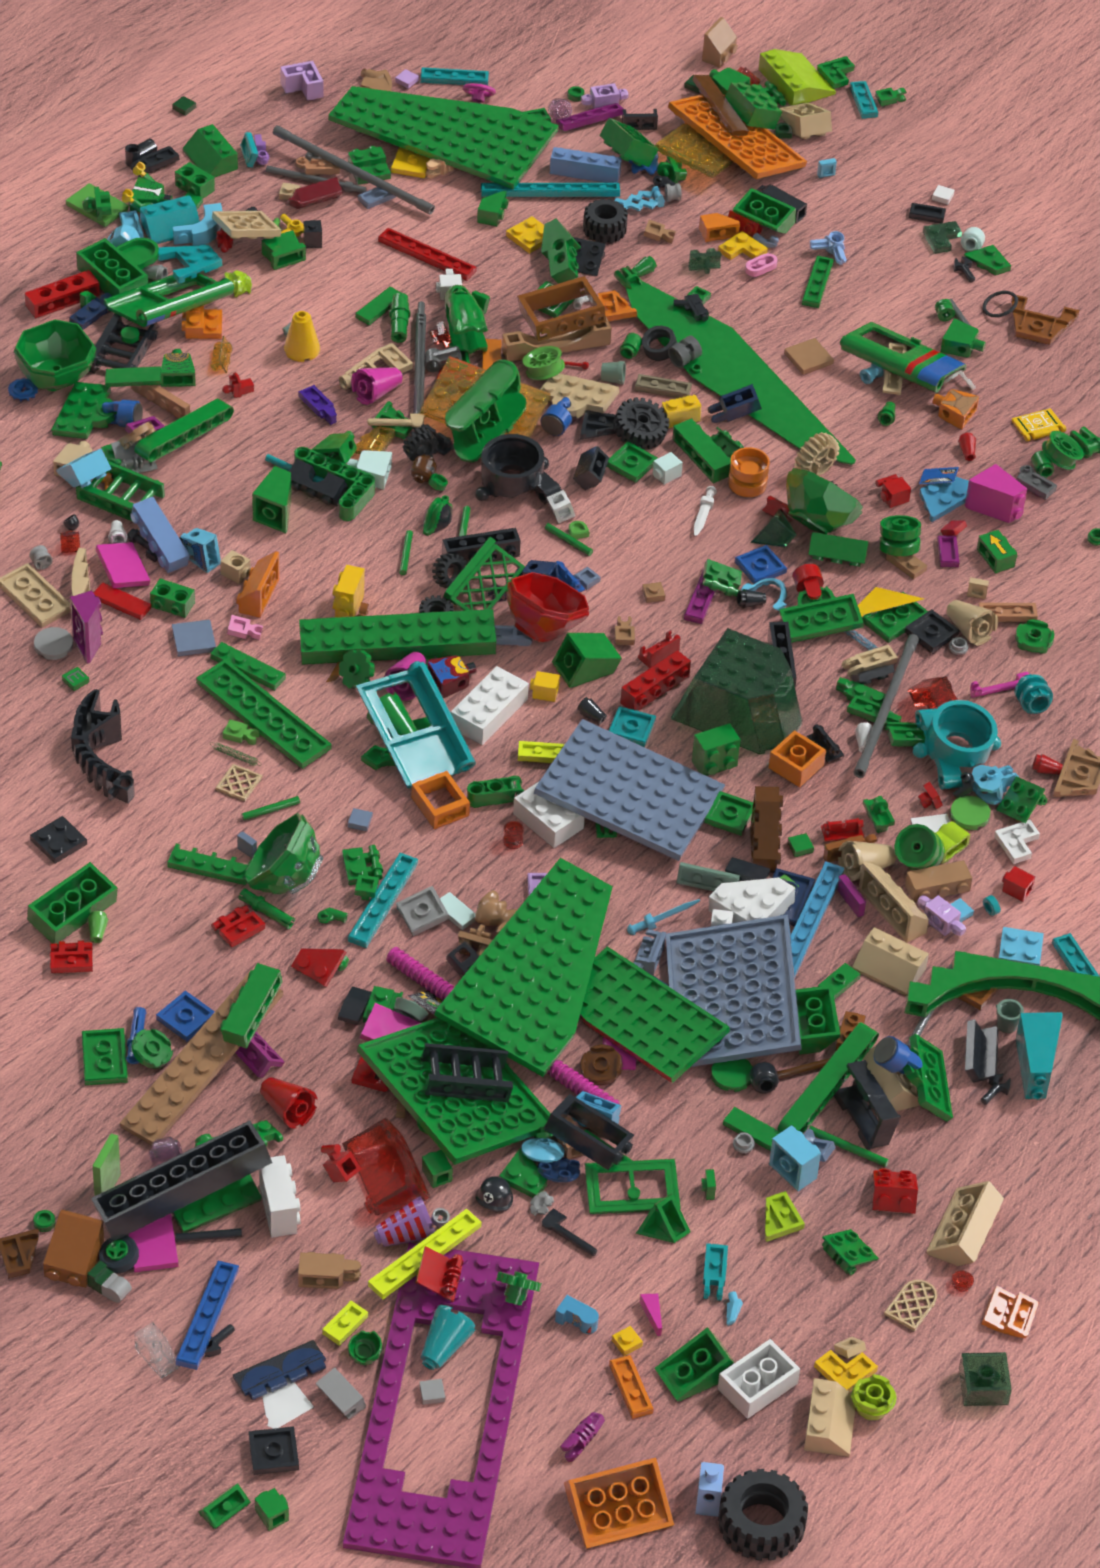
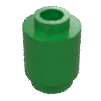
[620,333,642,359]
[1031,451,1054,478]

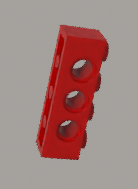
[25,270,100,319]

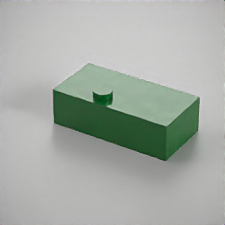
[27,862,118,944]

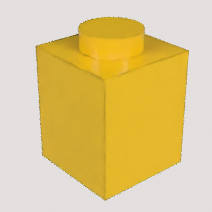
[530,671,560,702]

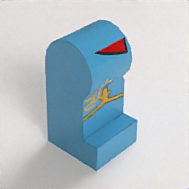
[555,1295,599,1334]

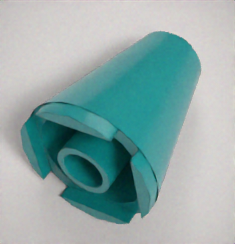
[420,1305,476,1370]

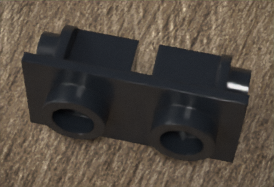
[420,424,454,456]
[807,724,844,763]

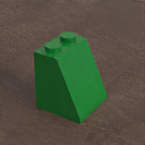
[252,466,291,534]
[552,633,622,688]

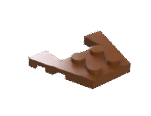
[1011,295,1080,345]

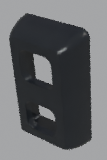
[446,941,479,977]

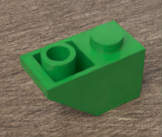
[477,191,509,227]

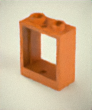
[411,771,470,829]

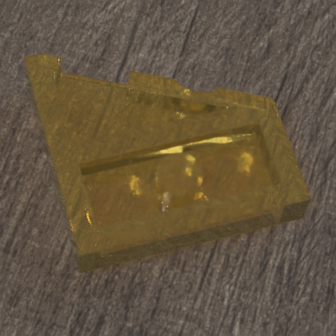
[355,426,396,454]

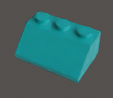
[140,195,200,244]

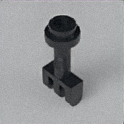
[127,528,158,562]

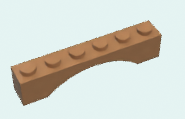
[502,317,612,361]

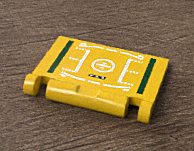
[1011,408,1066,442]

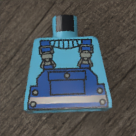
[179,528,221,573]

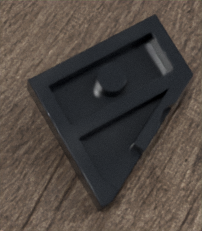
[580,410,617,440]

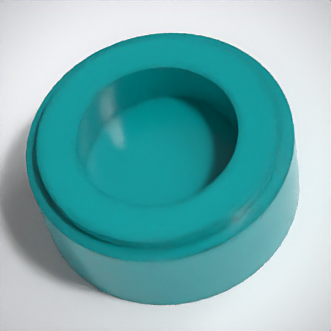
[983,895,1001,916]

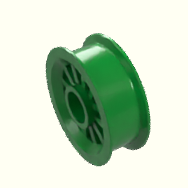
[1042,431,1084,470]

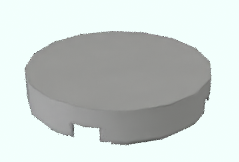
[34,627,73,660]

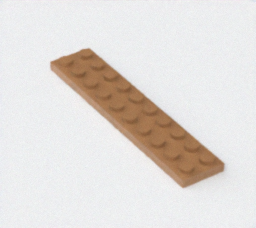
[120,973,284,1147]

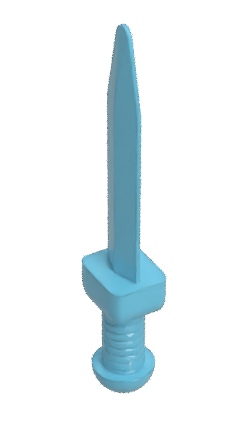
[627,899,700,935]

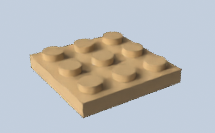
[212,211,281,239]

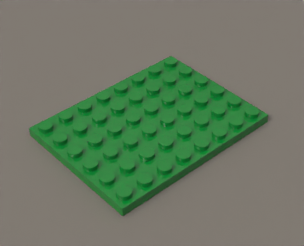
[357,1018,551,1165]

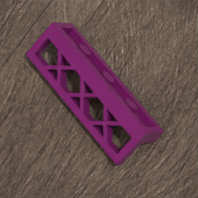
[235,1032,285,1078]

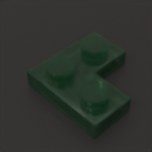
[923,221,962,254]

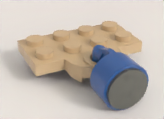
[538,373,619,436]

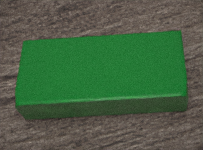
[198,1483,251,1529]

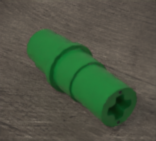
[389,293,411,343]

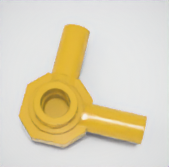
[280,214,303,237]

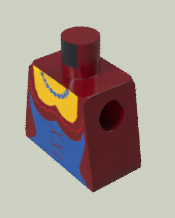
[428,655,477,698]

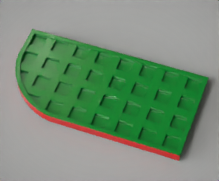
[580,946,730,1083]

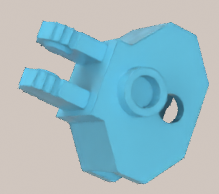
[972,765,1019,805]

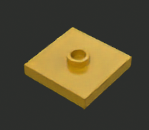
[391,147,431,179]

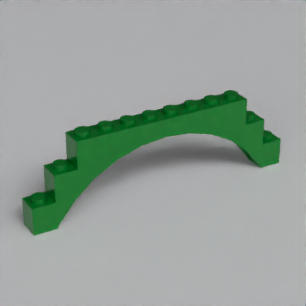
[904,951,1100,1021]

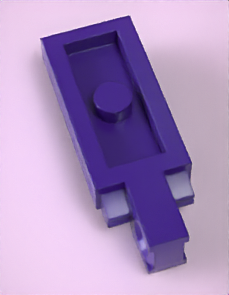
[298,385,337,425]

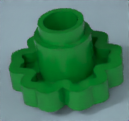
[339,650,375,689]
[496,1271,542,1306]

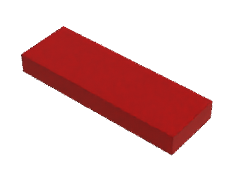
[93,582,151,620]

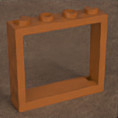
[517,276,607,341]

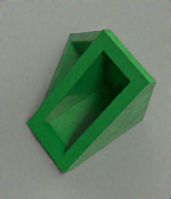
[636,1194,691,1243]

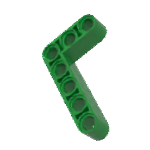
[294,447,375,521]

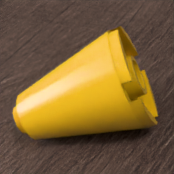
[284,311,320,362]

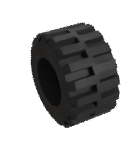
[583,199,628,244]

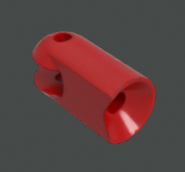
[762,495,793,523]

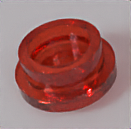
[952,1270,974,1292]

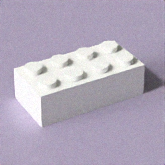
[451,666,529,745]

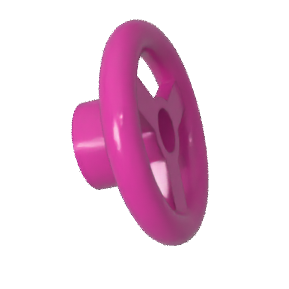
[462,83,496,103]

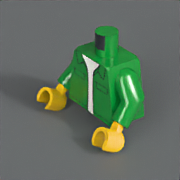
[122,162,173,213]

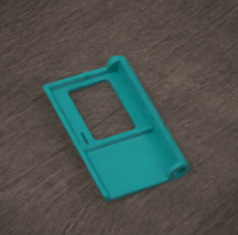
[356,661,476,789]

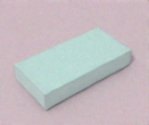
[440,892,476,930]

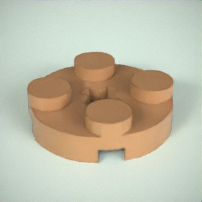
[119,422,156,450]

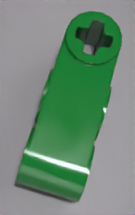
[467,776,525,808]

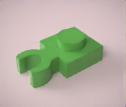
[223,719,260,745]

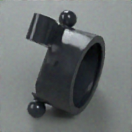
[475,434,562,504]

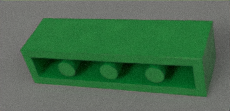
[672,418,731,483]
[220,963,283,1048]

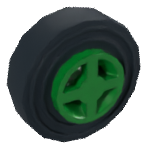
[99,1236,139,1274]

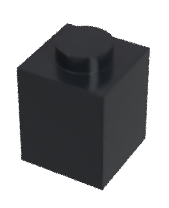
[303,220,322,248]

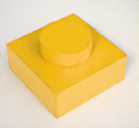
[611,1326,643,1356]

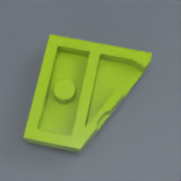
[765,1191,805,1242]

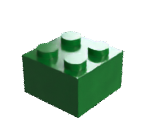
[692,723,741,776]

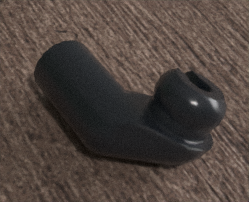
[653,176,676,188]
[953,772,974,799]

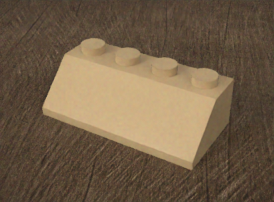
[858,862,929,943]
[926,1181,1004,1266]

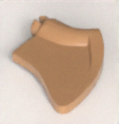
[360,68,392,91]

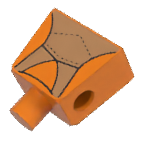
[932,389,979,430]

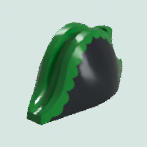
[423,495,453,536]

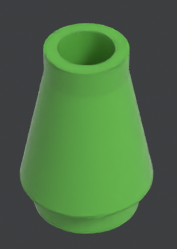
[88,911,109,943]

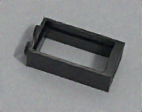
[544,1094,634,1171]

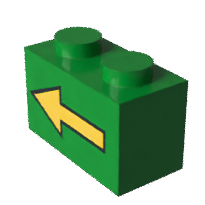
[977,530,1018,574]

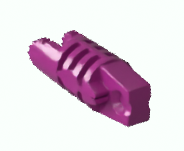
[560,1412,605,1462]

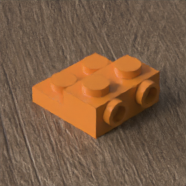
[182,305,223,339]

